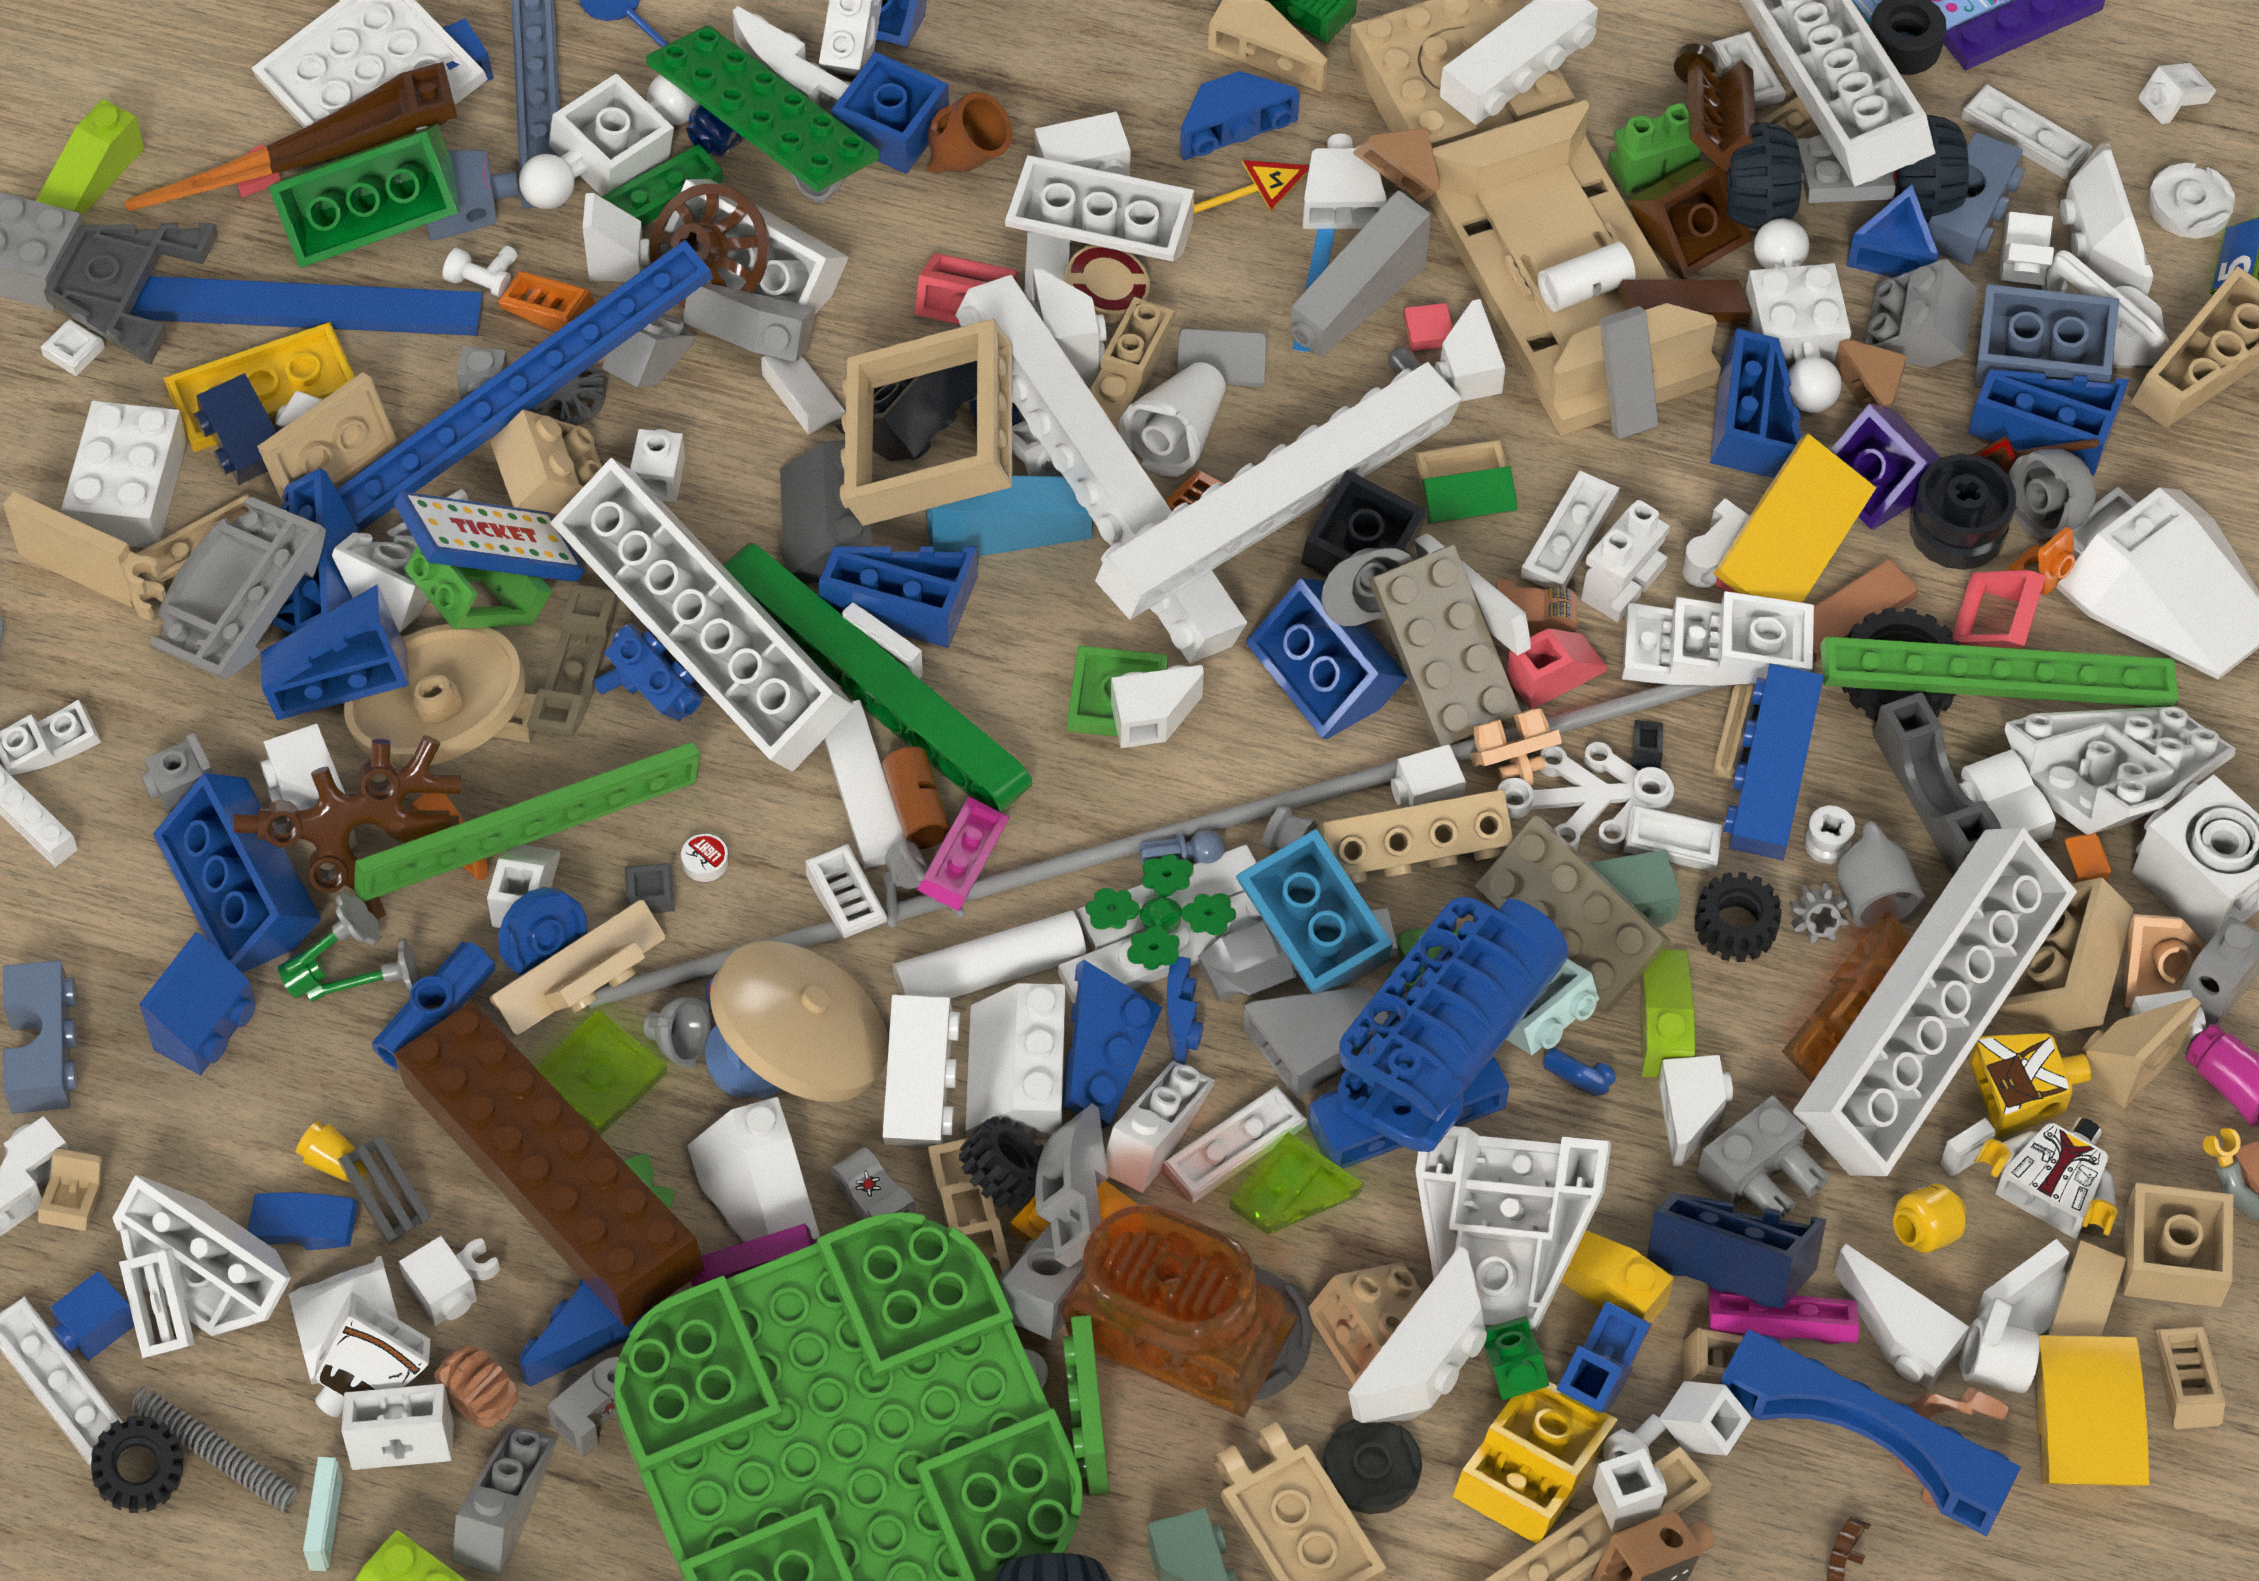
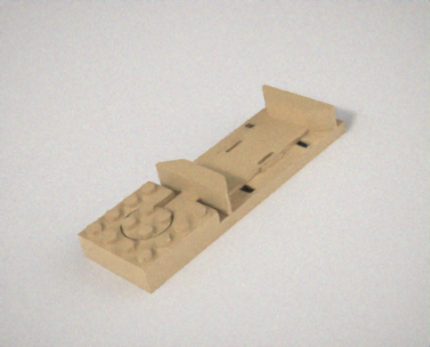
[1349,0,1721,436]

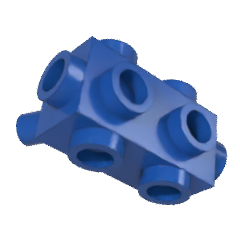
[594,624,704,721]

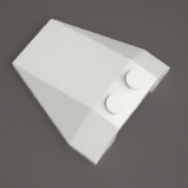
[1415,1126,1611,1331]

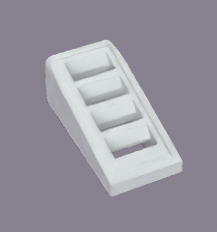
[805,844,887,938]

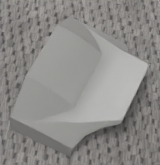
[1198,921,1297,1002]

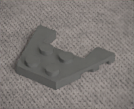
[44,223,218,364]

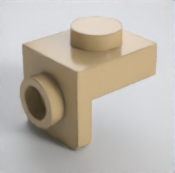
[38,1148,102,1231]

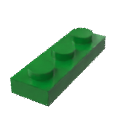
[601,144,724,226]

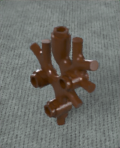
[234,735,461,920]

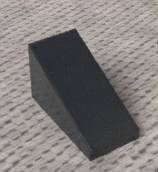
[1631,720,1663,771]

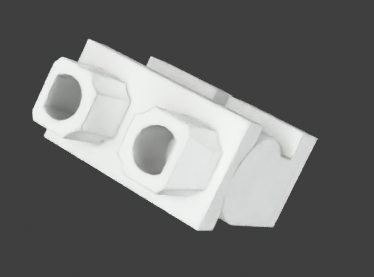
[1581,500,1670,623]

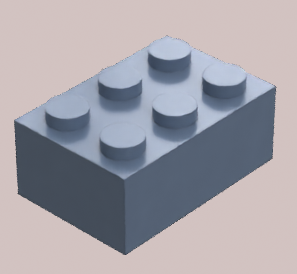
[1974,284,2120,387]

